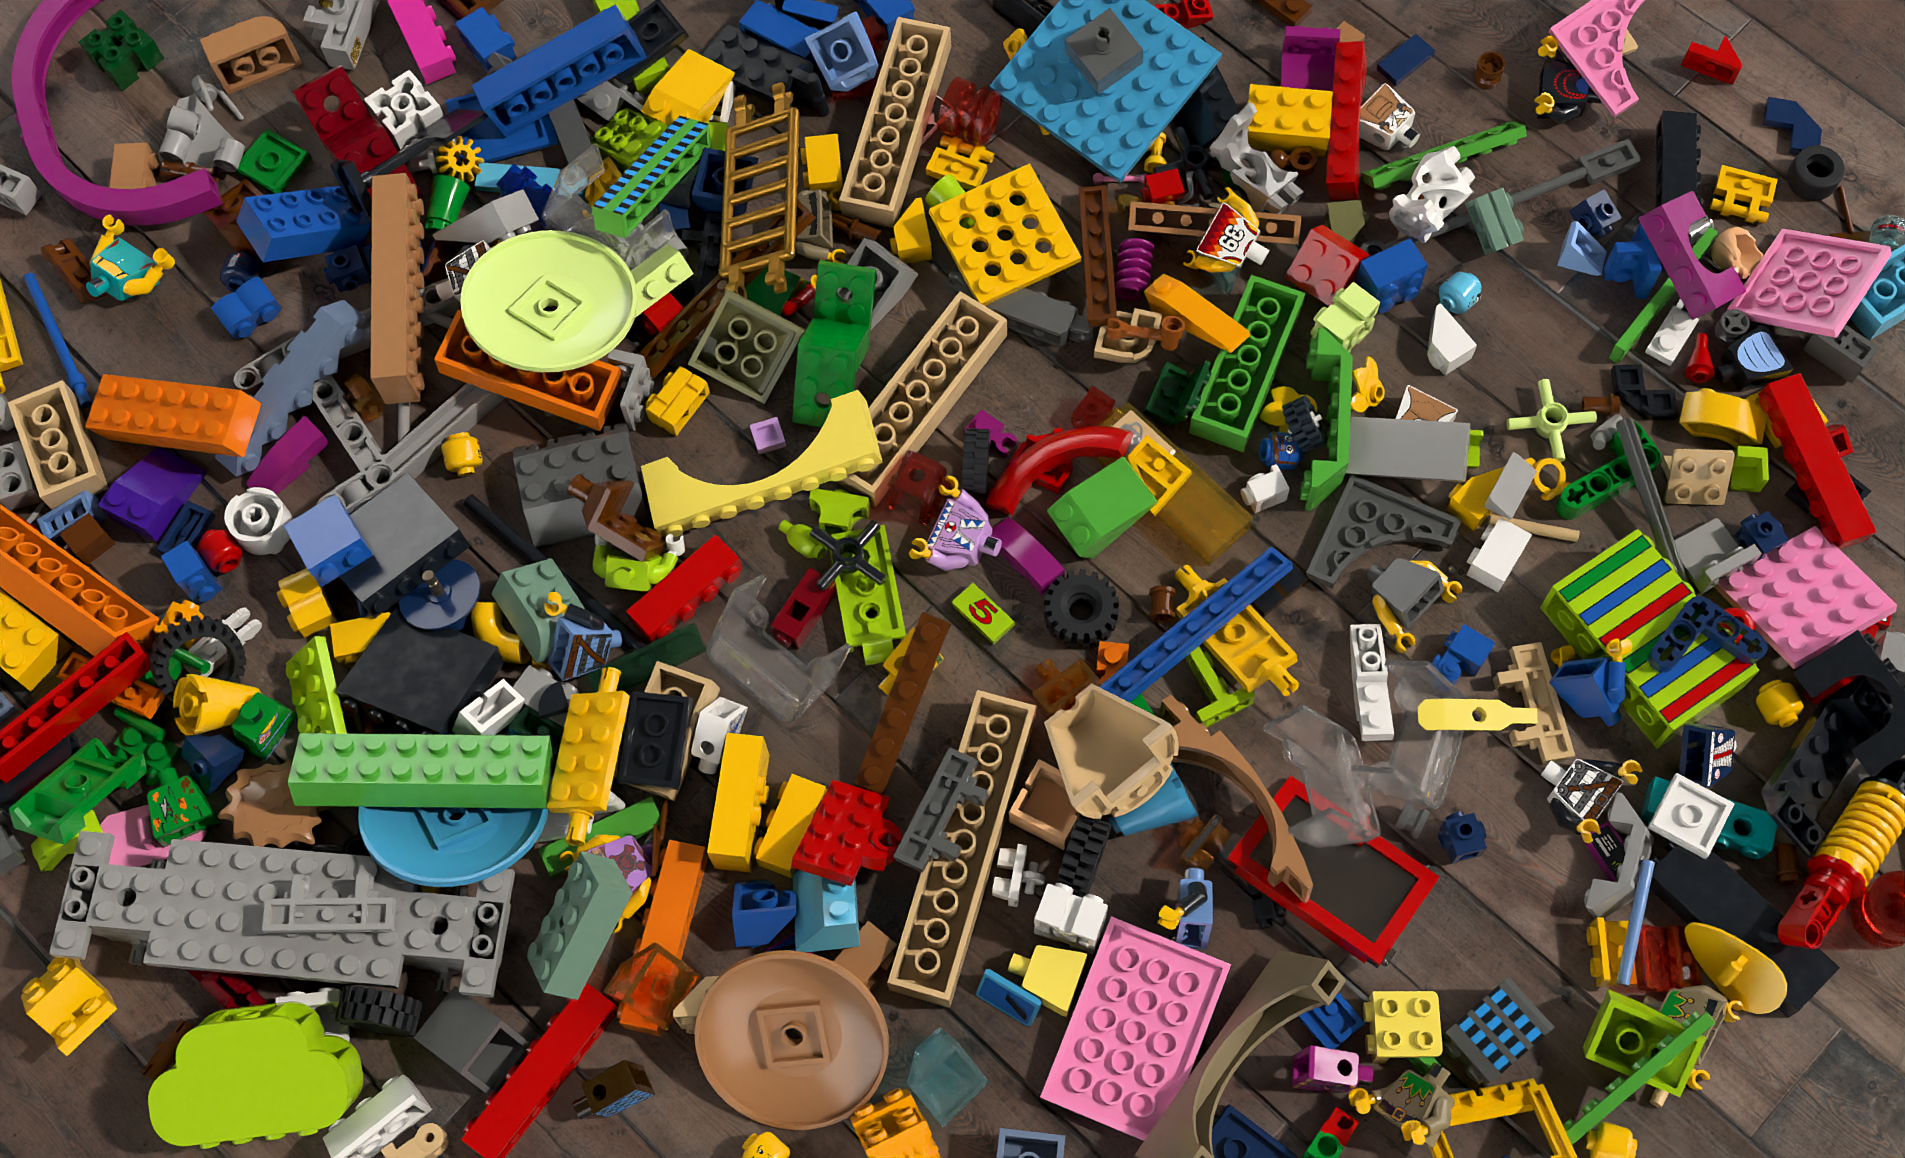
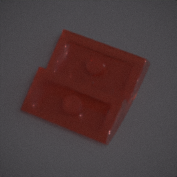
[1634,924,1702,992]

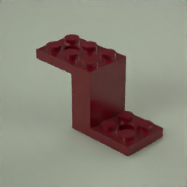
[292,65,424,219]

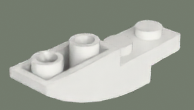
[1350,624,1394,741]

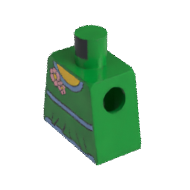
[231,692,297,762]

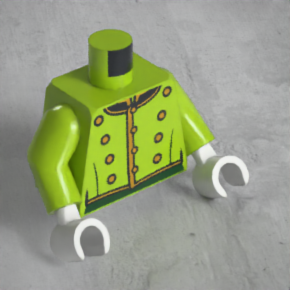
[593,534,685,591]

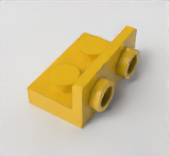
[1587,917,1638,987]

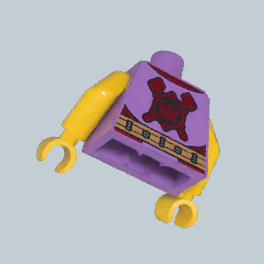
[560,834,653,934]

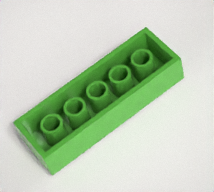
[1189,275,1305,453]

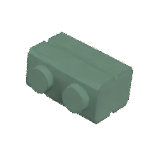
[1465,188,1524,255]

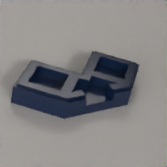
[1763,97,1822,154]

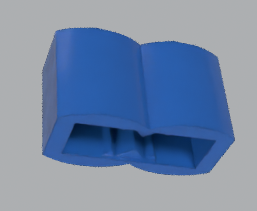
[211,276,282,340]

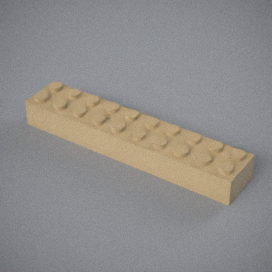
[887,690,1036,1008]

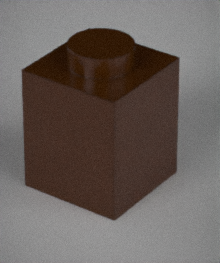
[60,513,116,565]

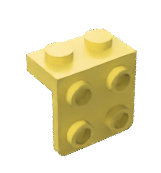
[1363,991,1443,1063]

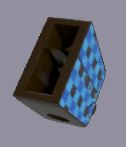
[572,1060,656,1119]

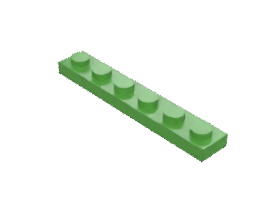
[1362,121,1527,190]
[1563,1011,1716,1145]

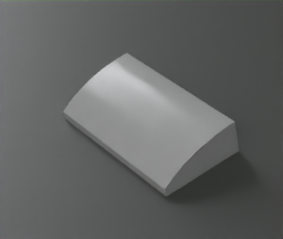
[1345,417,1471,483]

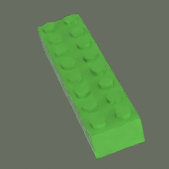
[287,733,554,808]

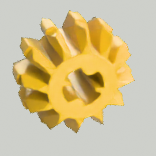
[435,136,484,182]

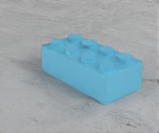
[1850,244,1905,341]

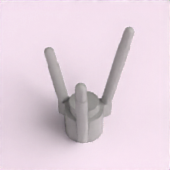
[191,74,244,120]

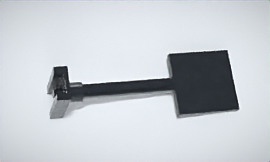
[330,108,489,217]

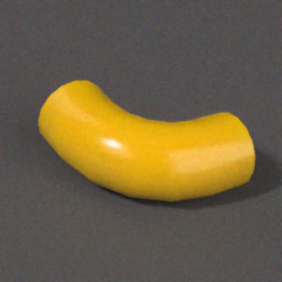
[471,601,531,664]

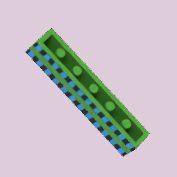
[592,116,711,238]

